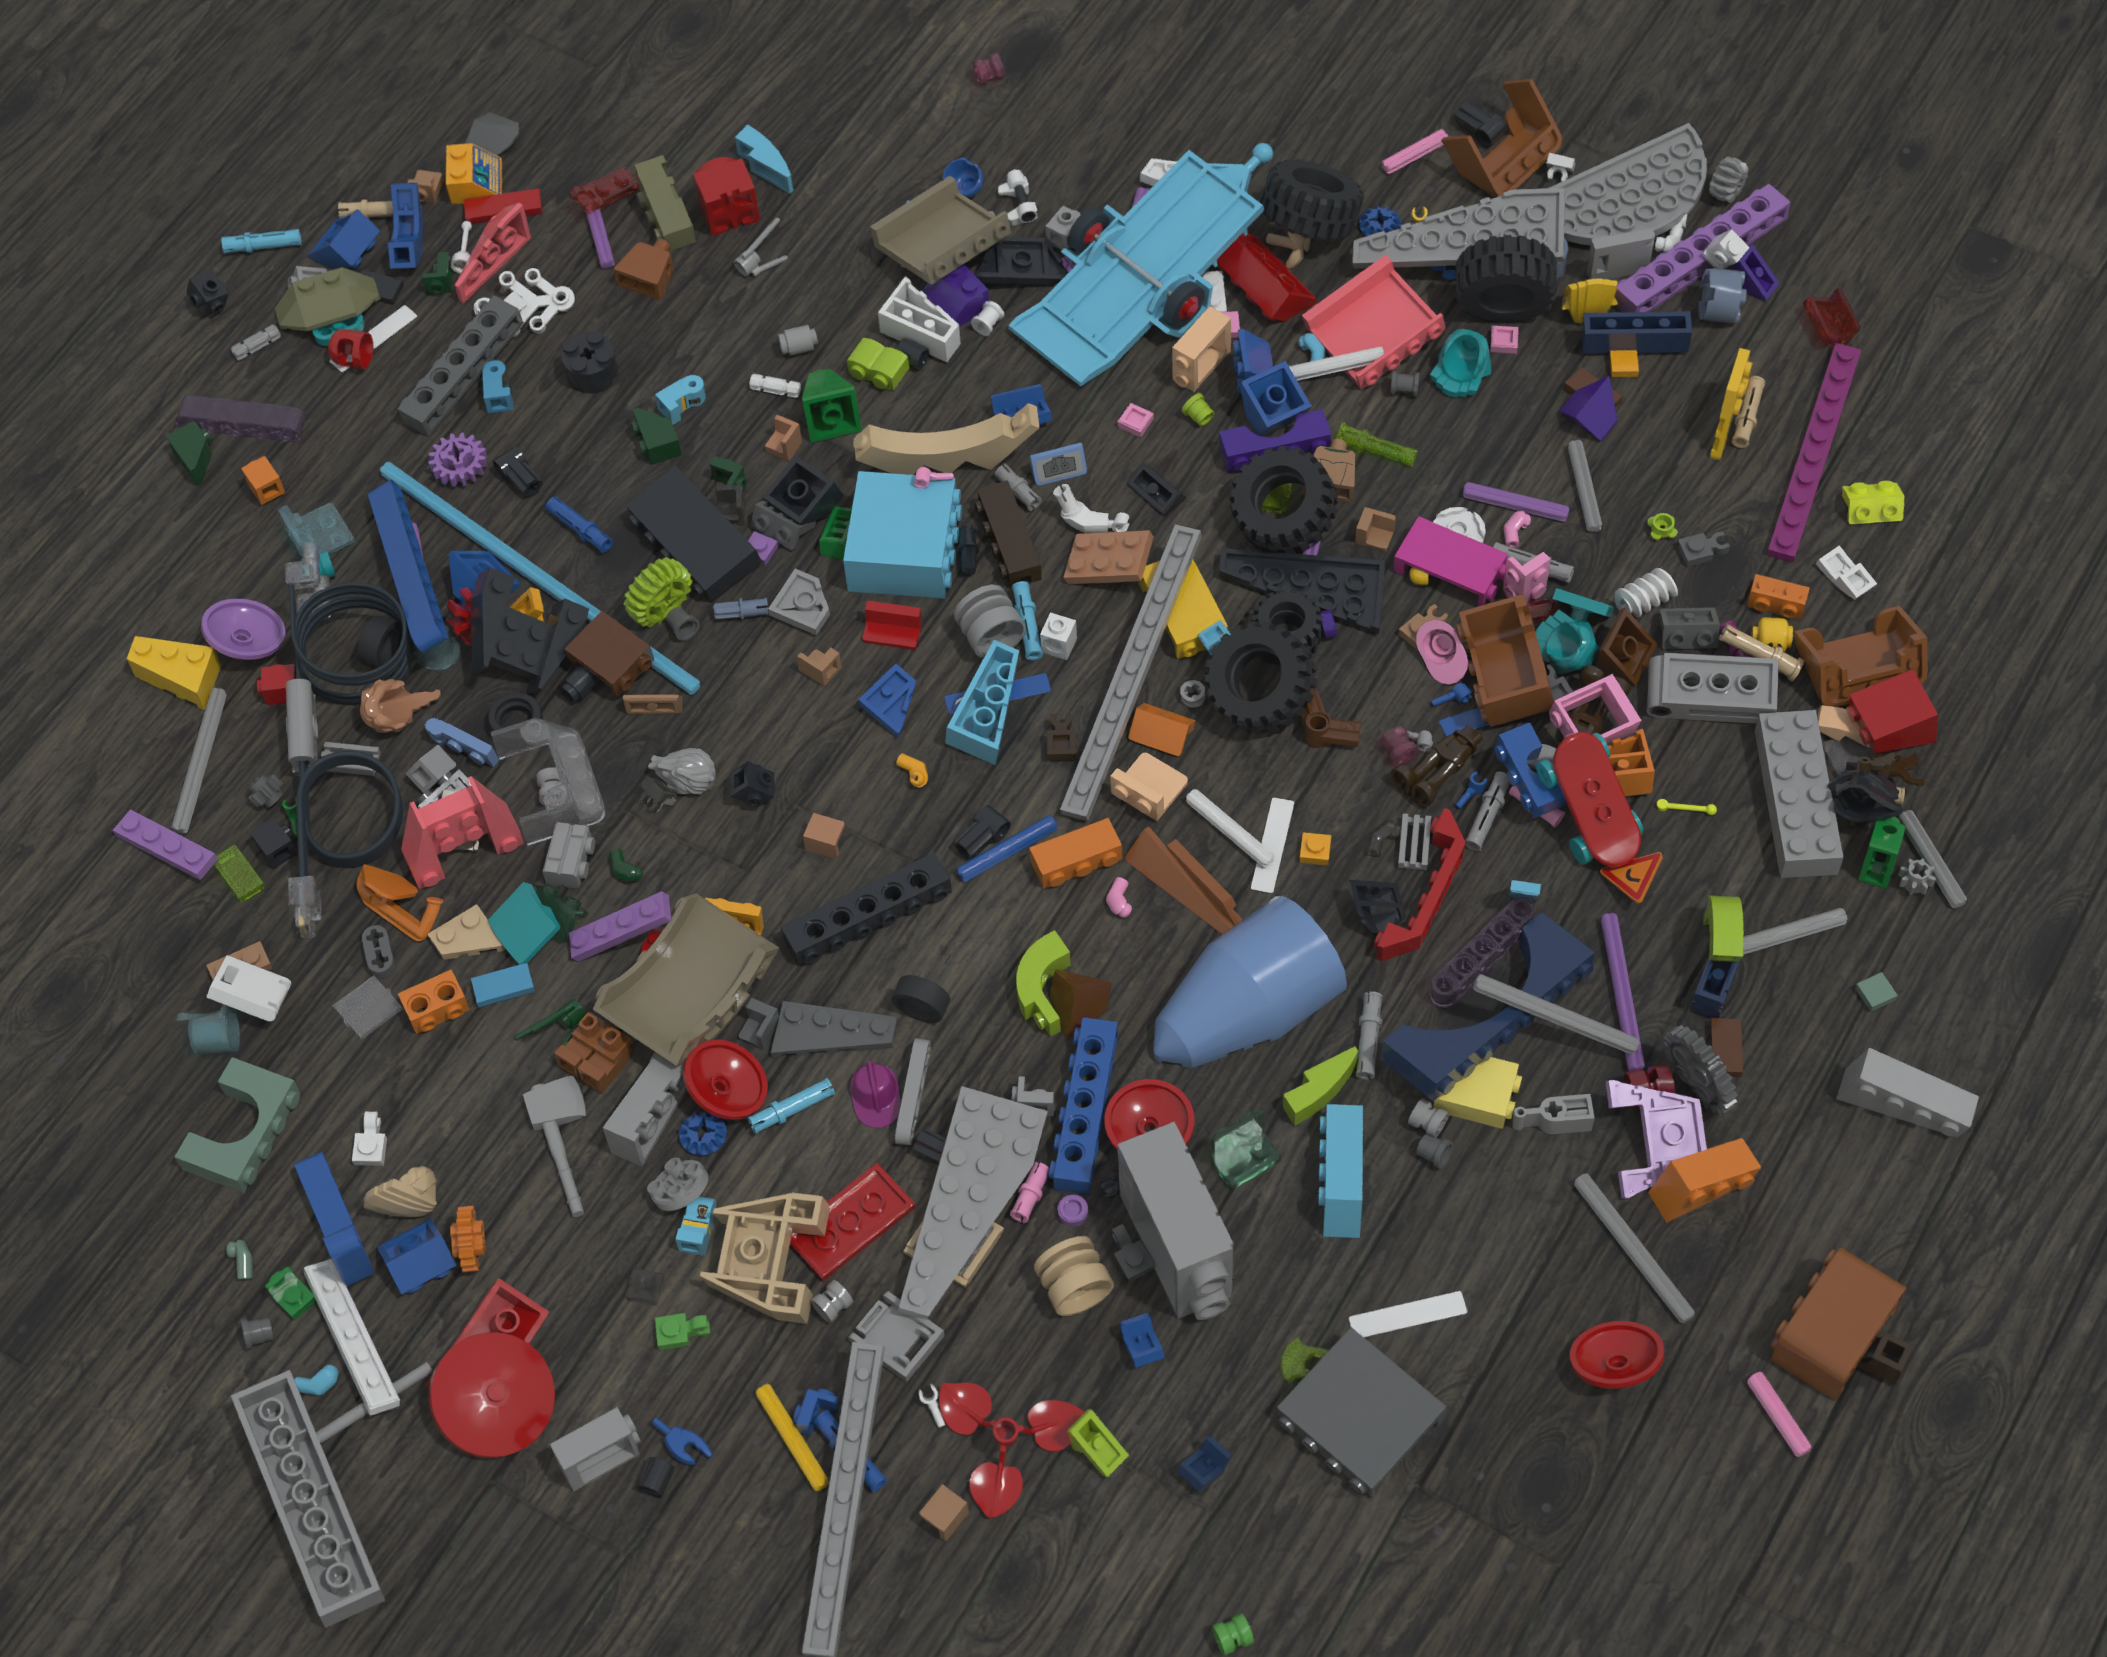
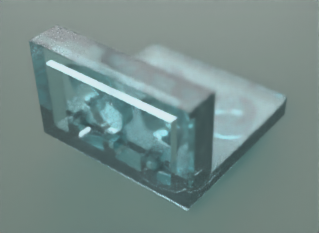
[277,502,355,558]

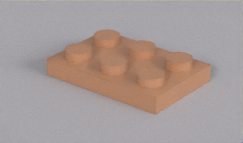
[1064,530,1154,584]

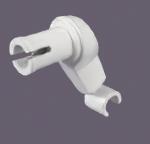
[1053,484,1129,534]

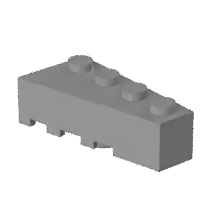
[1837,1048,1979,1137]
[603,1052,687,1166]

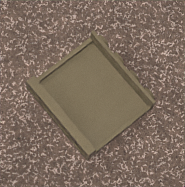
[870,176,1011,285]

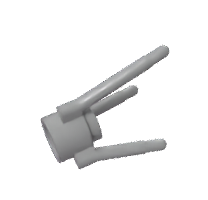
[733,218,788,277]

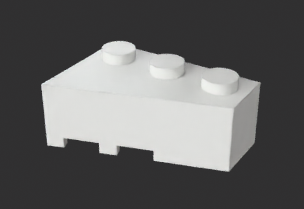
[878,276,960,362]

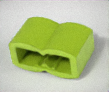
[847,338,910,390]

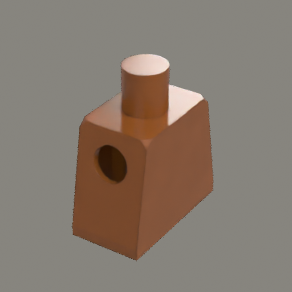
[614,239,674,300]

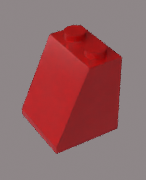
[1847,669,1938,753]

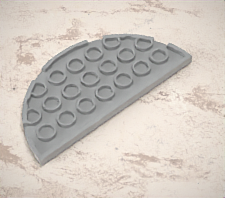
[1550,123,1707,245]

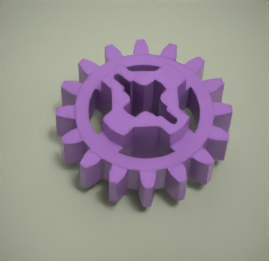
[429,433,488,487]

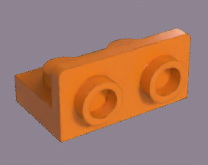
[1747,574,1810,620]

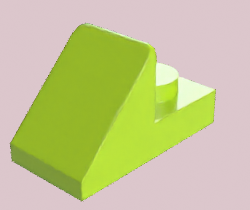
[1067,1409,1129,1477]

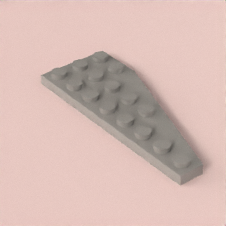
[1353,188,1565,269]
[898,1086,1048,1320]

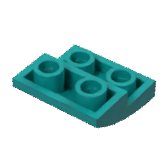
[488,882,561,964]

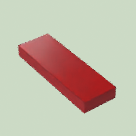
[464,188,543,224]

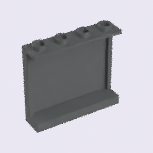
[1277,1327,1447,1498]

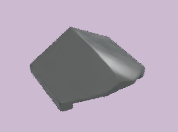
[465,112,520,156]

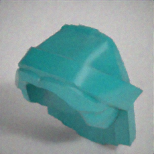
[1430,329,1491,398]
[1536,610,1599,674]

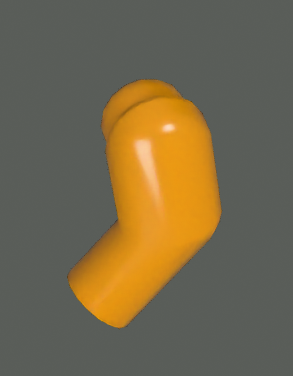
[896,753,928,788]

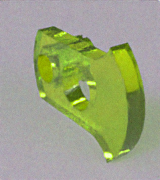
[1282,1337,1329,1383]

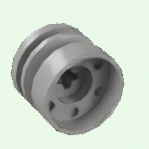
[954,585,1026,658]

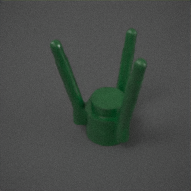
[514,999,587,1059]

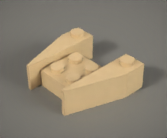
[700,1193,830,1324]

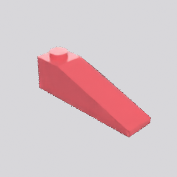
[455,203,531,303]

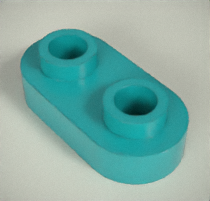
[313,314,365,346]

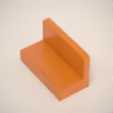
[1128,703,1196,756]

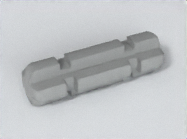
[231,325,281,360]

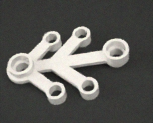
[474,268,575,337]

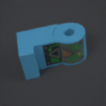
[483,360,514,413]

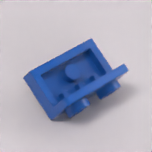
[990,384,1052,426]

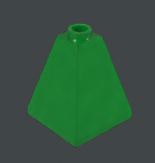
[802,368,862,443]

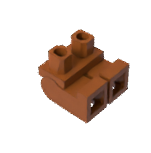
[554,1012,633,1094]

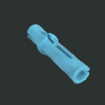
[222,229,302,254]
[1012,581,1043,660]
[747,1078,835,1134]

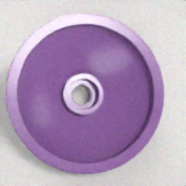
[201,599,285,660]

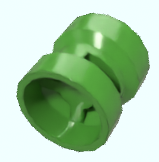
[1212,1613,1254,1656]

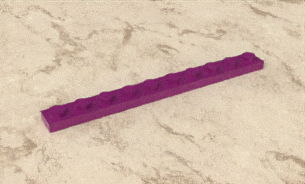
[1767,343,1861,563]

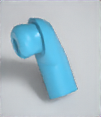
[1299,333,1325,362]
[295,1365,339,1396]

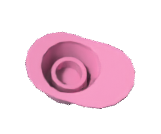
[1416,620,1468,684]

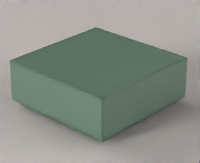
[1855,972,1898,1011]

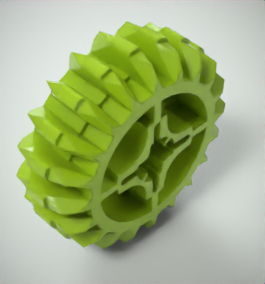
[624,557,692,628]

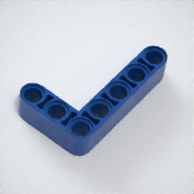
[294,1151,375,1287]

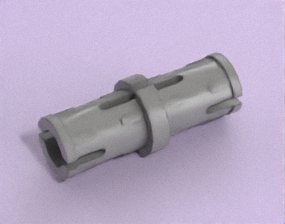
[995,464,1042,511]

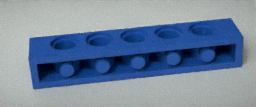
[1049,1018,1118,1195]

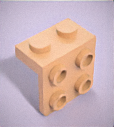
[1110,753,1188,821]

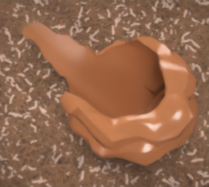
[360,679,441,733]

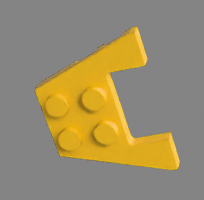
[1710,348,1753,460]

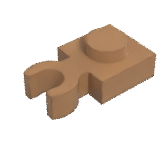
[1399,604,1448,651]

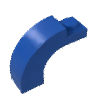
[388,182,423,268]

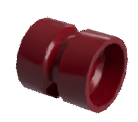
[1623,1064,1675,1109]

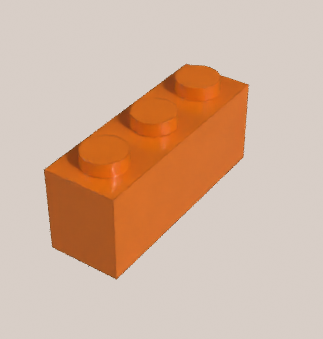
[1029,818,1122,889]

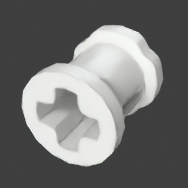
[971,301,1004,336]

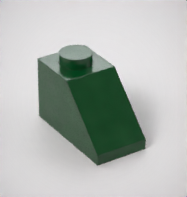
[166,421,212,486]

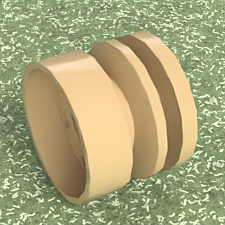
[1034,1236,1114,1316]

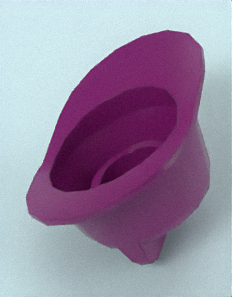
[850,1060,901,1128]

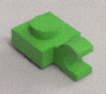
[655,1313,711,1351]

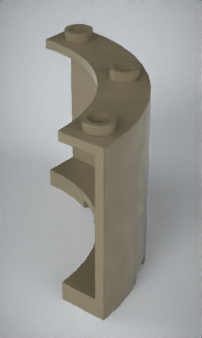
[593,893,779,1066]

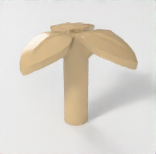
[1266,232,1310,269]

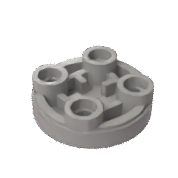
[647,1158,708,1211]

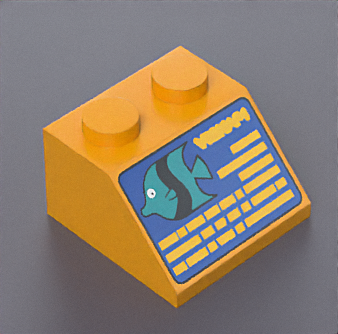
[446,143,502,204]

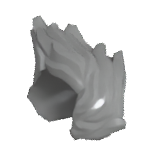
[648,748,716,794]

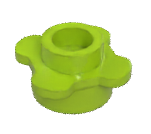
[1648,513,1678,540]

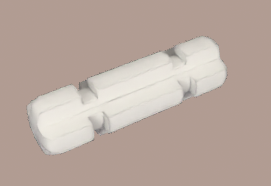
[749,374,801,398]

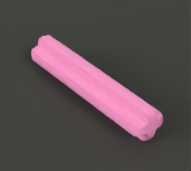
[1382,129,1448,174]
[1748,1372,1811,1457]

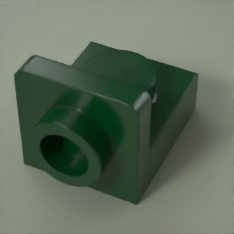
[422,252,453,294]

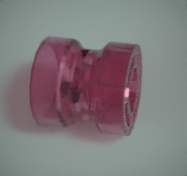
[972,53,1005,85]
[1381,726,1419,765]

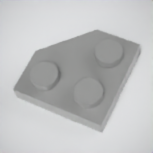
[768,569,830,635]

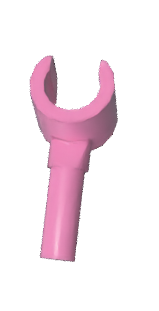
[914,467,953,489]

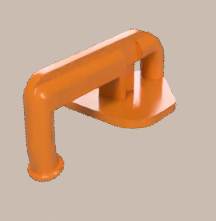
[356,864,443,941]

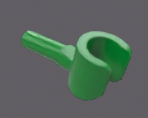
[282,797,298,838]

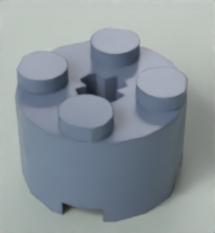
[1698,268,1746,323]

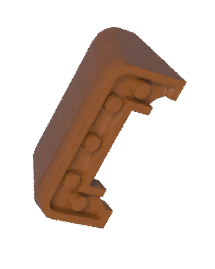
[1794,606,1928,707]

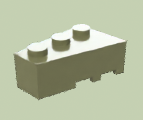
[634,155,696,252]

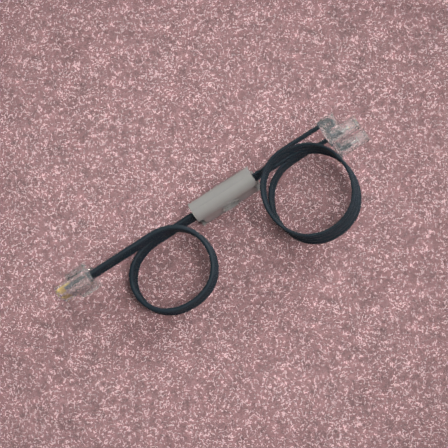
[285,543,413,938]

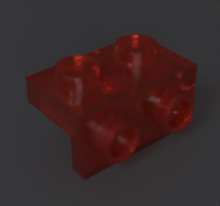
[1802,289,1861,345]

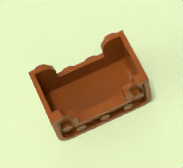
[1457,594,1554,727]
[1770,1247,1907,1402]

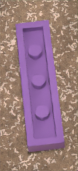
[113,809,218,880]
[569,891,671,962]

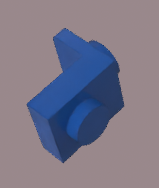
[1120,1313,1165,1368]
[794,1389,840,1437]

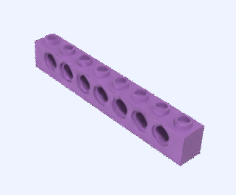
[1614,184,1791,312]

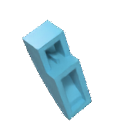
[735,125,793,194]

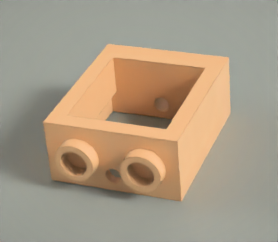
[1172,306,1231,392]

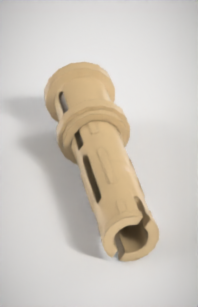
[1719,624,1804,682]

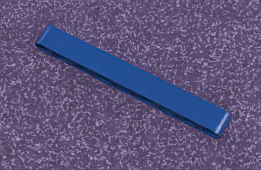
[368,479,448,653]

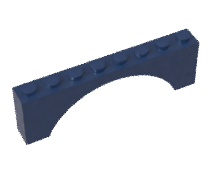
[1380,912,1595,1101]

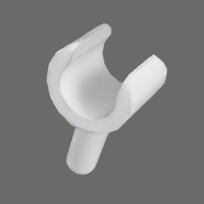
[919,1384,945,1428]

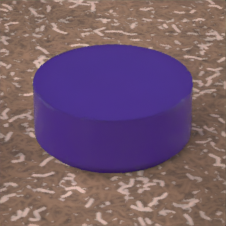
[1321,610,1337,639]

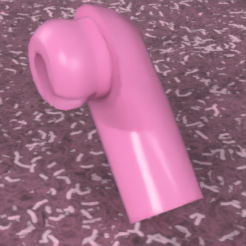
[1106,877,1132,918]

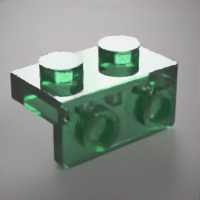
[532,883,589,942]

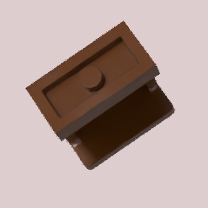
[565,611,654,697]

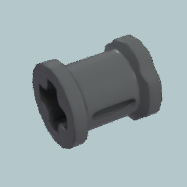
[1391,370,1420,397]

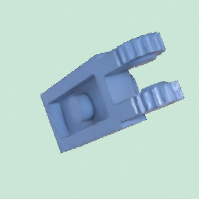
[425,718,499,768]

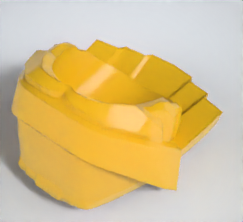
[1562,279,1618,324]

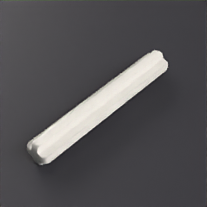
[1289,347,1384,380]
[1186,789,1274,868]

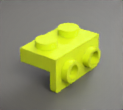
[1842,481,1904,524]

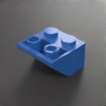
[1233,329,1273,394]

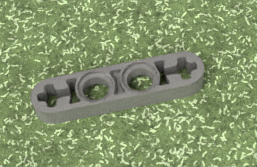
[895,1038,931,1146]

